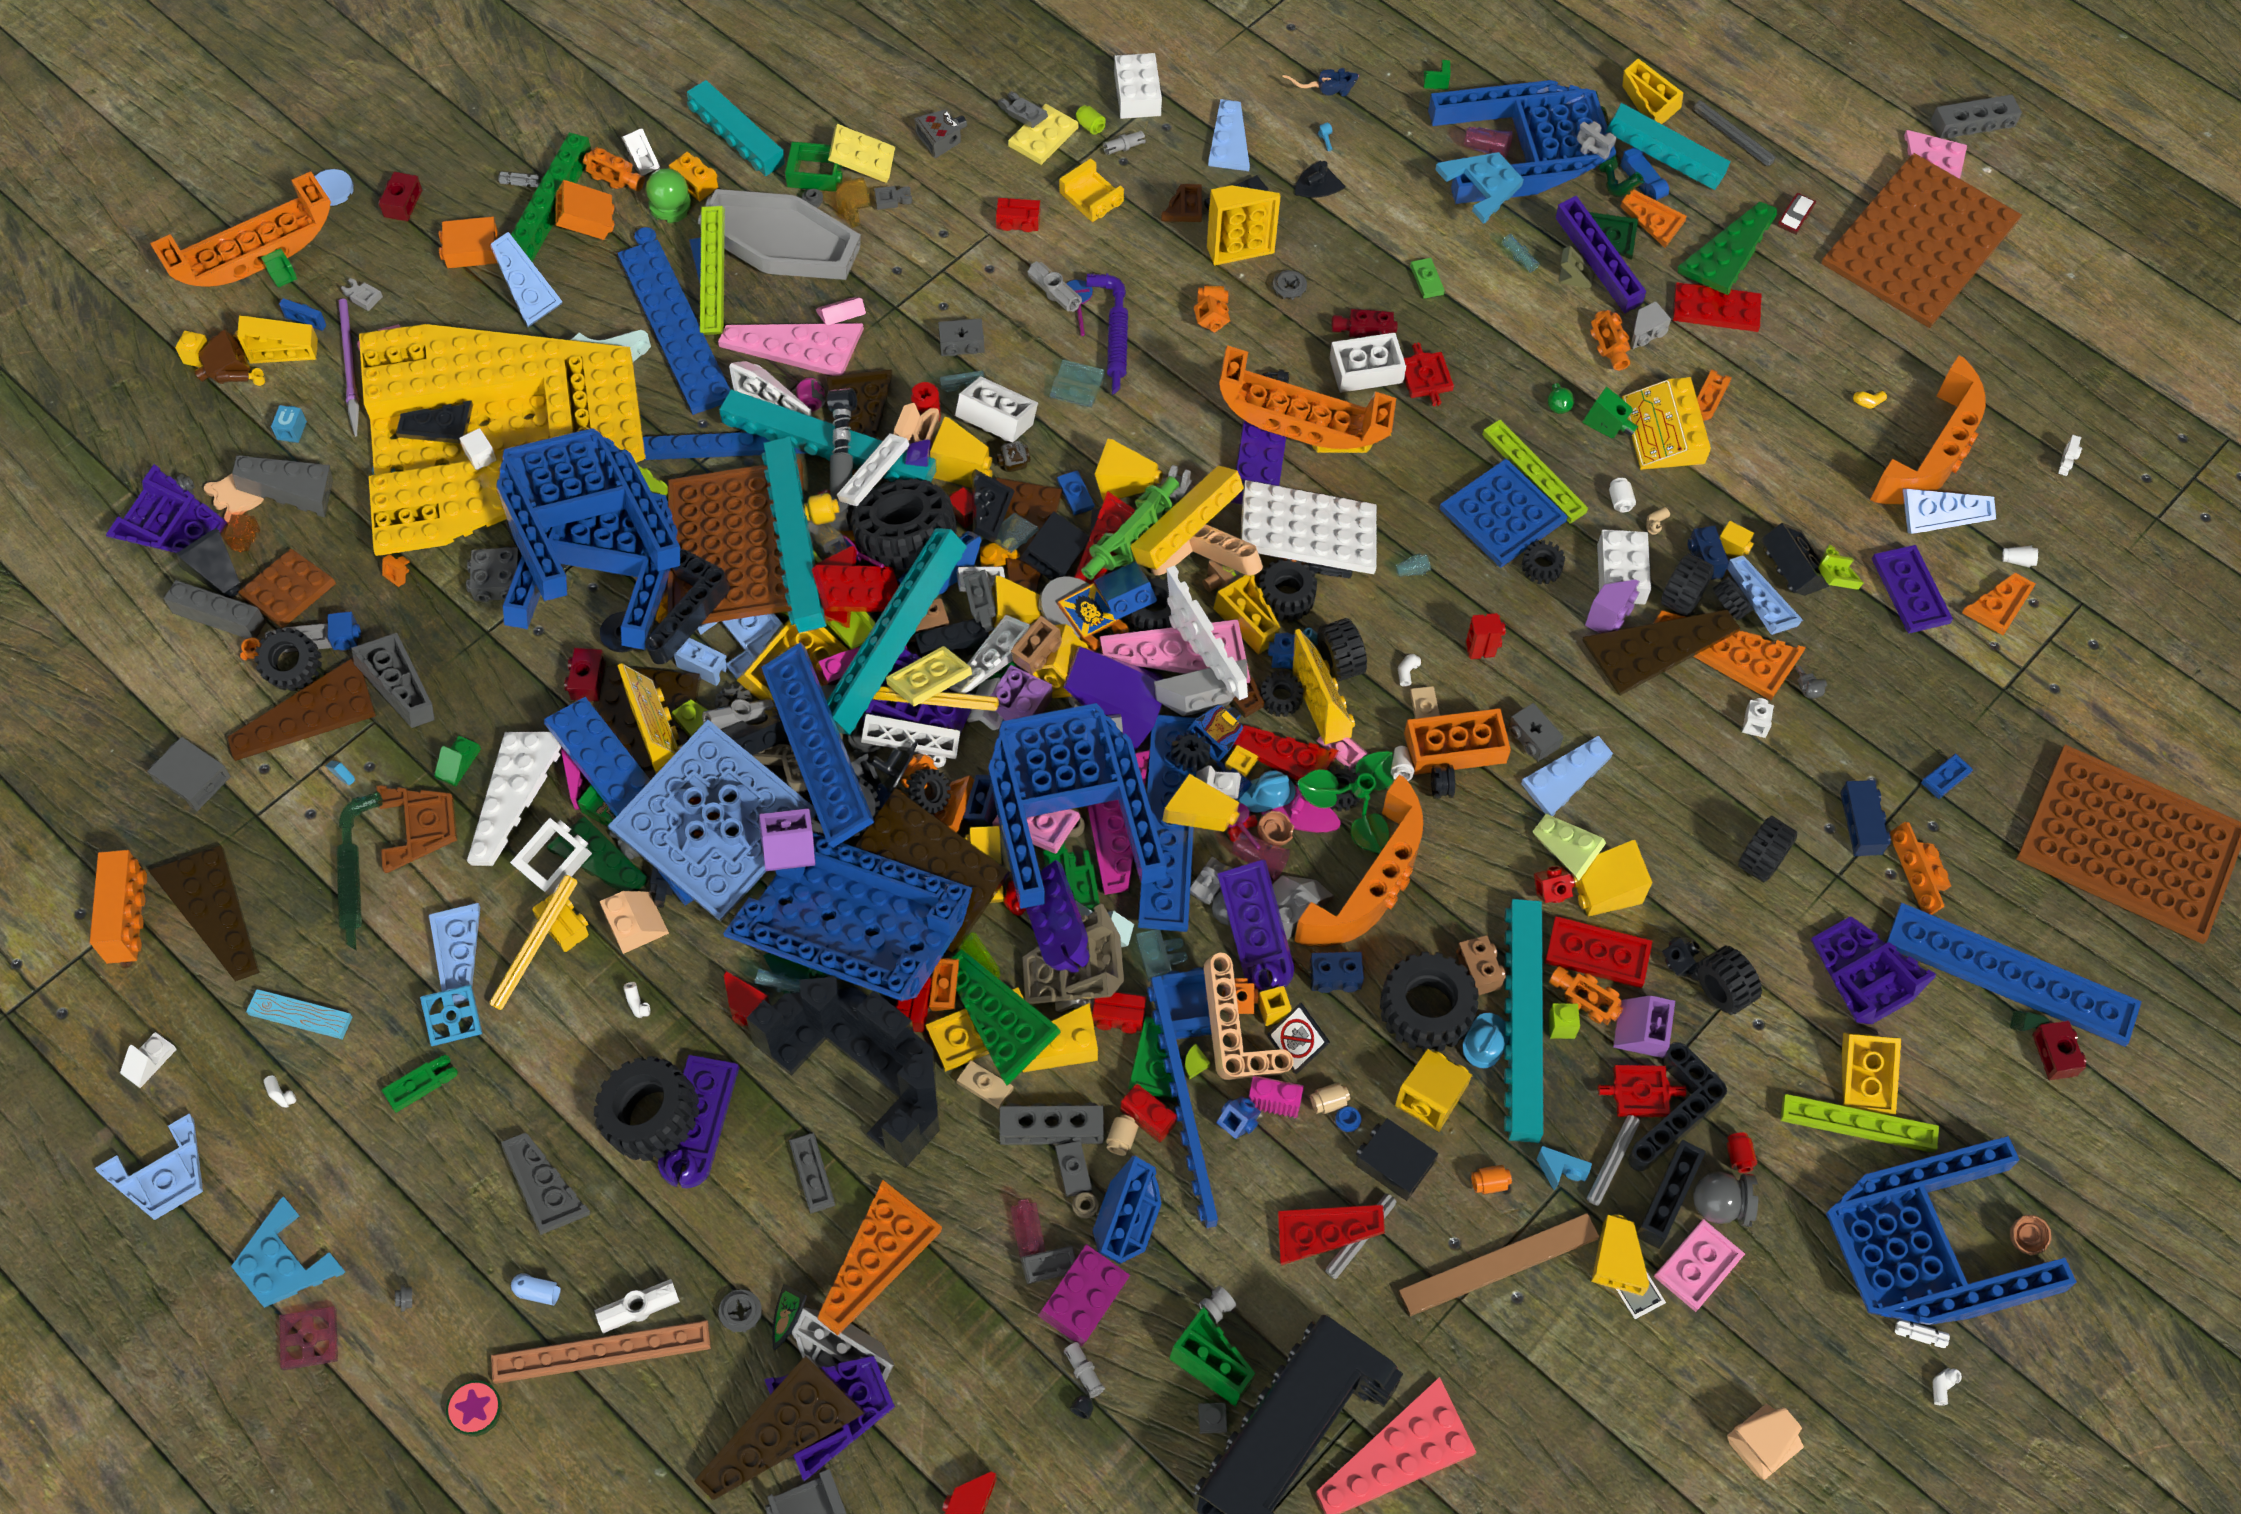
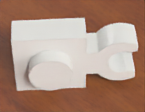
[2058,435,2082,476]

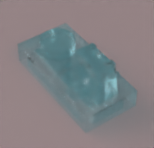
[939,371,984,391]

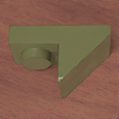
[1559,246,1594,288]

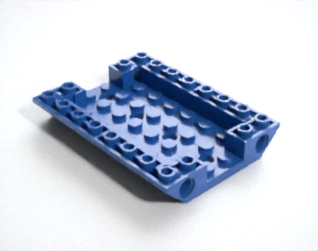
[723,833,972,1001]

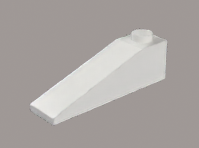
[729,361,812,417]
[949,615,1031,694]

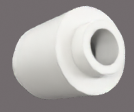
[1609,478,1636,512]

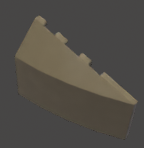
[1023,903,1124,1004]

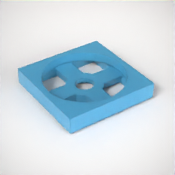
[420,985,483,1046]

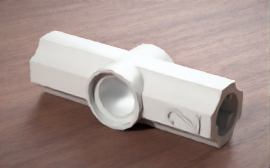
[594,1279,680,1333]

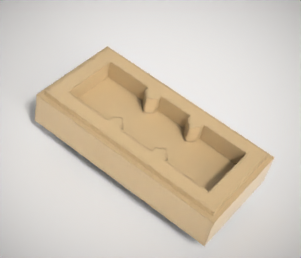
[1410,686,1440,719]
[957,1061,1013,1109]

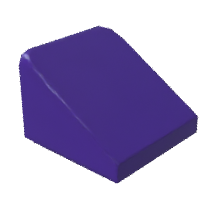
[905,440,931,467]

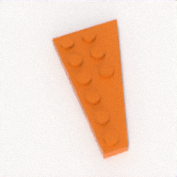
[1653,611,1806,700]
[818,1180,942,1336]

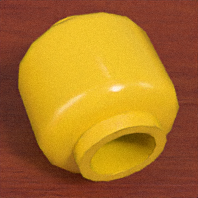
[804,493,839,525]

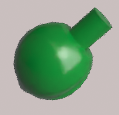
[1548,383,1574,414]

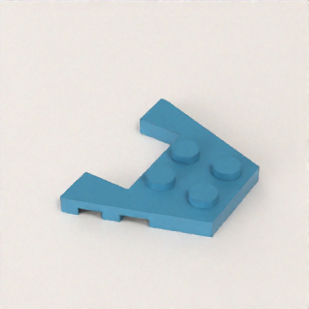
[1435,152,1524,224]
[231,1196,345,1308]

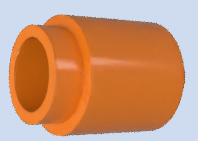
[1198,286,1228,304]
[1471,1164,1512,1195]

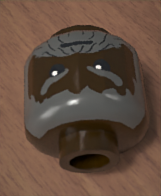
[996,441,1031,472]

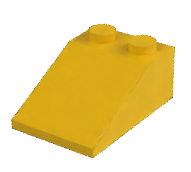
[1841,1032,1901,1115]

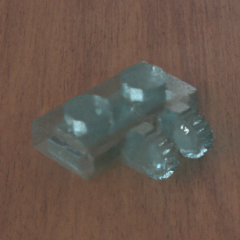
[1136,929,1188,982]

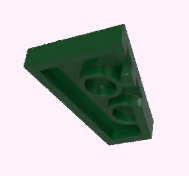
[1589,212,1638,260]

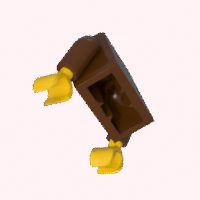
[194,329,265,386]

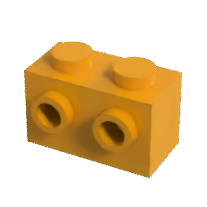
[669,152,718,201]

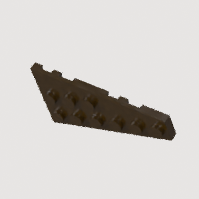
[1582,610,1740,696]

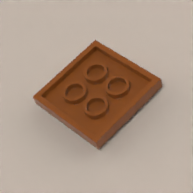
[238,549,336,628]

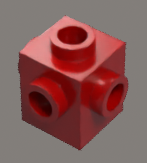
[1534,866,1575,903]

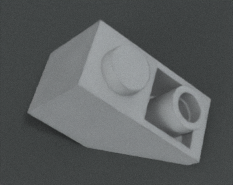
[1630,302,1671,350]

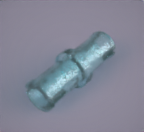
[1502,234,1540,273]
[755,968,800,993]

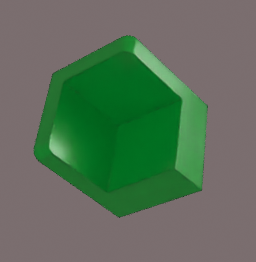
[1424,60,1451,90]
[261,248,297,287]

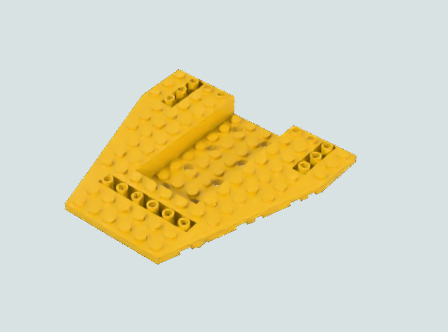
[359,324,646,556]

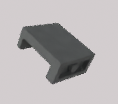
[147,737,231,811]
[765,1469,846,1514]

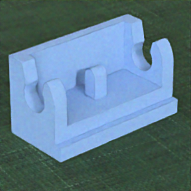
[674,638,727,686]

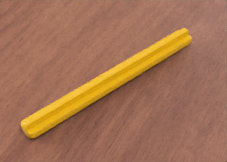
[873,686,999,711]
[489,875,577,1010]

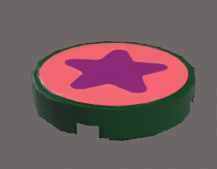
[446,1381,503,1437]

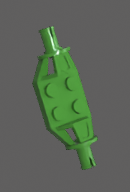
[1081,476,1180,580]

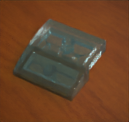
[1050,360,1105,408]

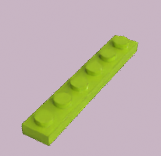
[700,206,725,335]
[1482,420,1588,524]
[1781,1094,1939,1153]

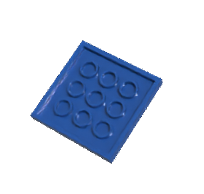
[1440,459,1568,568]

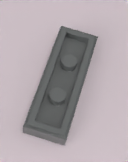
[789,1132,836,1214]

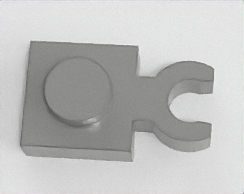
[341,278,383,311]

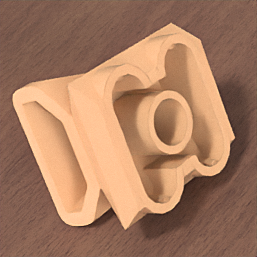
[893,403,939,449]
[1727,1403,1804,1480]

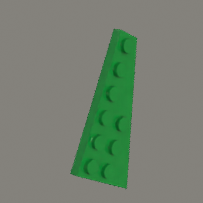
[1678,202,1777,295]
[951,949,1061,1086]

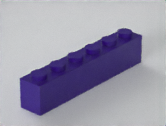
[1556,195,1646,314]

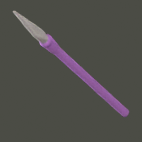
[339,299,359,437]

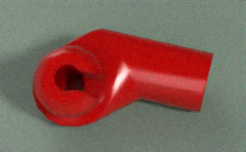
[1004,881,1026,916]

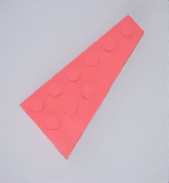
[1316,1377,1476,1514]

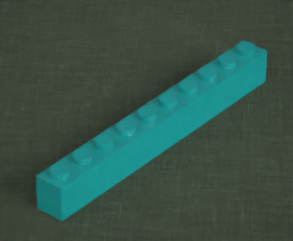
[719,389,936,482]
[761,437,827,633]
[827,528,967,735]
[1504,899,1543,1143]

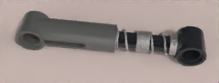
[826,388,857,533]

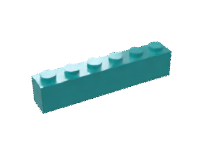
[687,80,785,176]
[1605,103,1731,190]

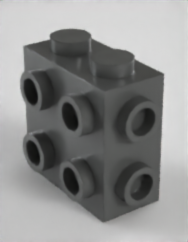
[466,547,521,602]

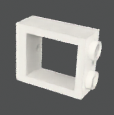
[510,818,592,896]

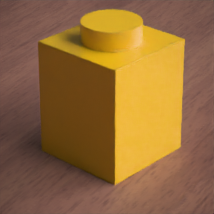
[175,331,208,367]
[1720,521,1754,558]
[1258,986,1292,1026]

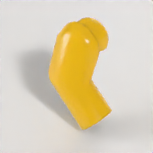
[1853,391,1887,409]

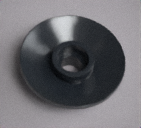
[600,611,636,652]

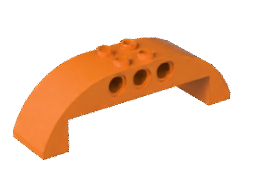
[150,171,331,287]
[1219,345,1396,449]
[1870,356,1986,504]
[1294,774,1423,947]

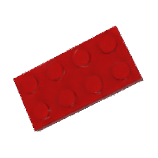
[1673,282,1762,332]
[811,565,899,612]
[1545,916,1652,988]

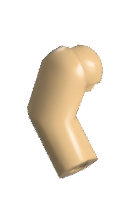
[1646,507,1670,535]

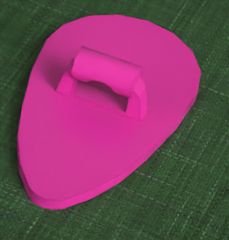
[1260,785,1340,833]

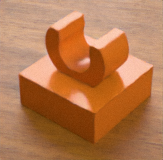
[382,554,410,587]

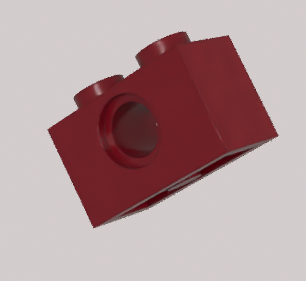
[378,172,422,222]
[564,648,606,702]
[2032,1021,2086,1081]

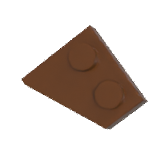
[1161,184,1202,222]

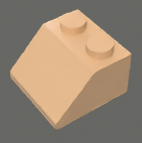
[599,891,669,954]

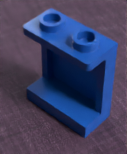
[1094,561,1157,620]
[1162,967,1221,1039]

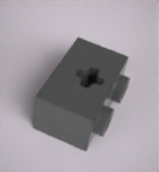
[938,318,985,356]
[1508,703,1563,762]

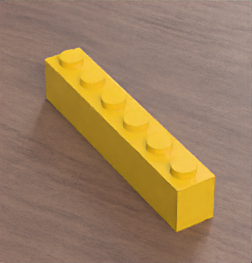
[1130,465,1244,570]

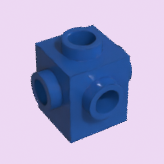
[1268,633,1295,669]
[1216,1096,1261,1139]

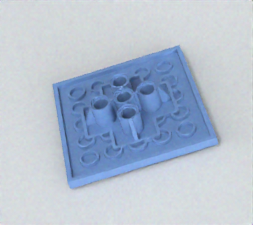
[608,720,817,922]

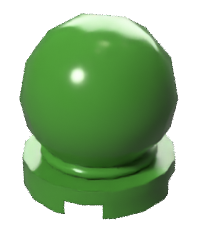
[646,168,692,223]

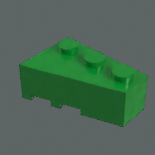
[1169,1306,1255,1407]

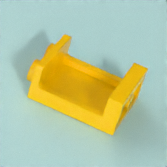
[1059,158,1124,222]

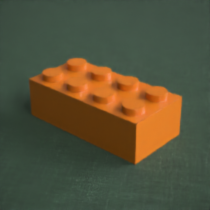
[1404,709,1511,775]
[90,850,147,964]

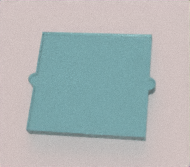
[994,513,1039,553]

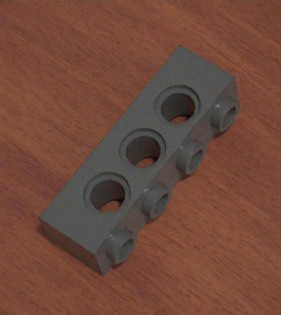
[1930,94,2022,139]
[1000,1103,1103,1145]

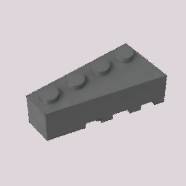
[232,455,333,518]
[351,633,434,728]

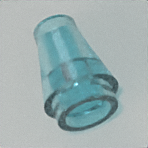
[1396,553,1431,577]

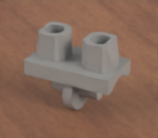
[1577,121,1616,160]
[1190,857,1233,905]

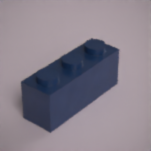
[1840,780,1891,856]

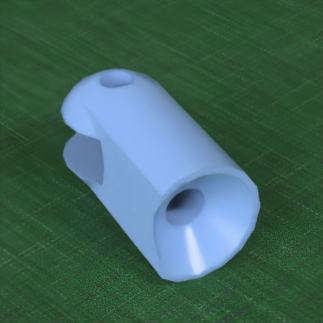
[511,1273,561,1306]

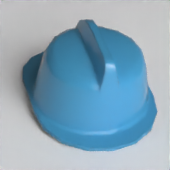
[1239,771,1296,813]
[1463,1013,1509,1068]

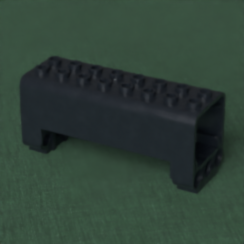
[1192,1315,1403,1514]

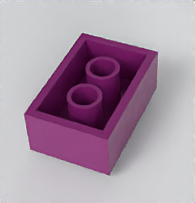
[1038,1244,1130,1347]

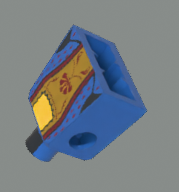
[1185,705,1243,763]

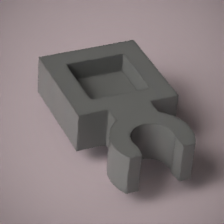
[874,186,912,210]

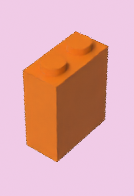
[556,180,614,240]
[439,217,498,268]

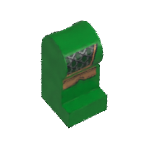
[578,785,616,826]

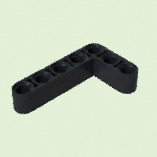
[645,549,730,664]
[1628,1042,1727,1171]

